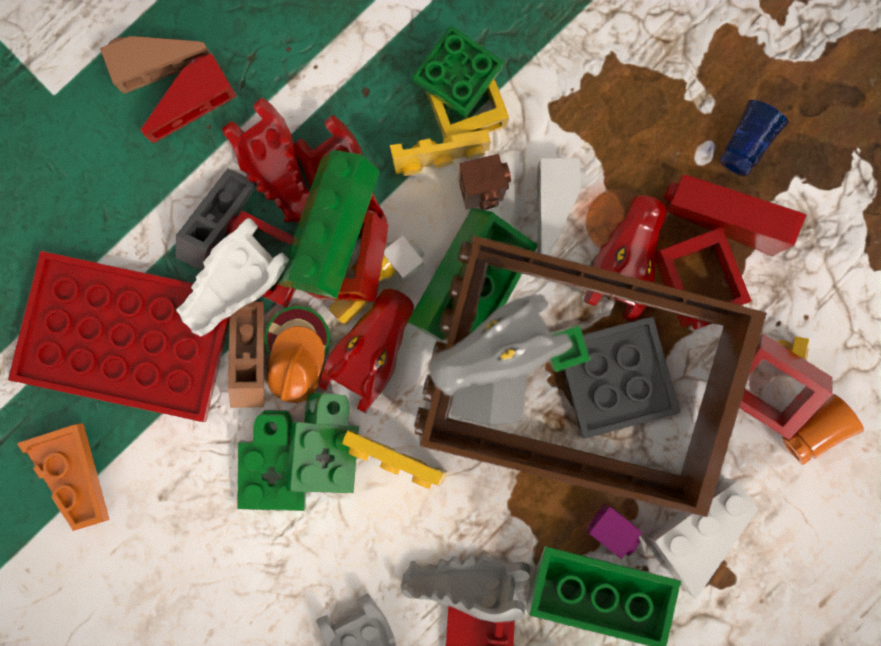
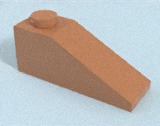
[100,36,210,94]
[228,302,264,408]

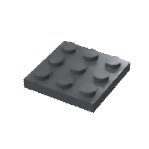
[563,316,681,439]

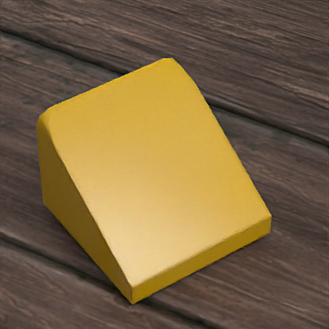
[328,300,367,325]

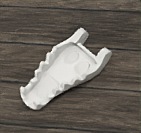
[176,218,289,336]

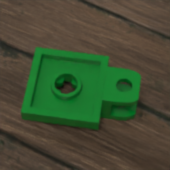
[286,392,359,493]
[237,410,307,511]

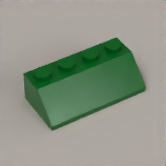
[278,150,380,299]
[408,208,538,342]
[526,546,681,646]

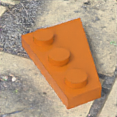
[17,423,110,531]

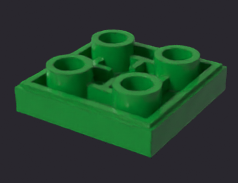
[412,25,505,119]

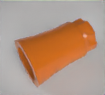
[782,394,864,465]

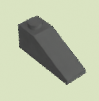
[176,168,256,271]

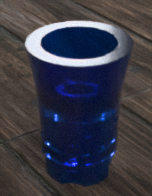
[719,100,789,177]

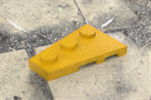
[390,129,491,176]
[342,431,448,489]

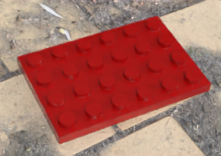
[8,251,230,422]

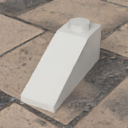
[537,158,586,255]

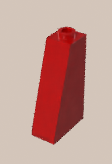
[663,174,807,257]

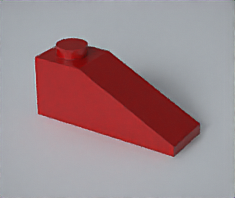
[141,53,237,144]

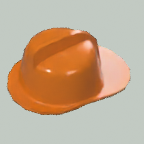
[266,326,325,403]

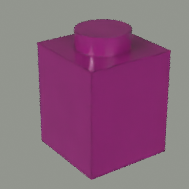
[584,503,643,559]

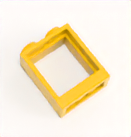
[426,45,509,139]

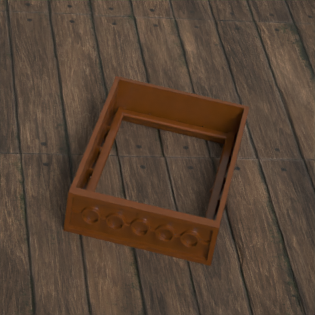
[414,235,767,517]

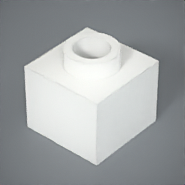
[384,236,425,282]

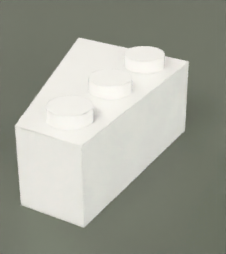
[647,478,758,599]

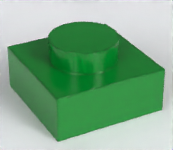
[550,324,590,372]

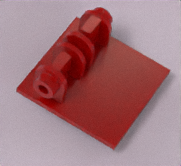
[446,606,515,646]

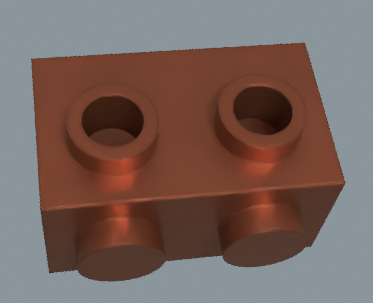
[458,153,511,210]

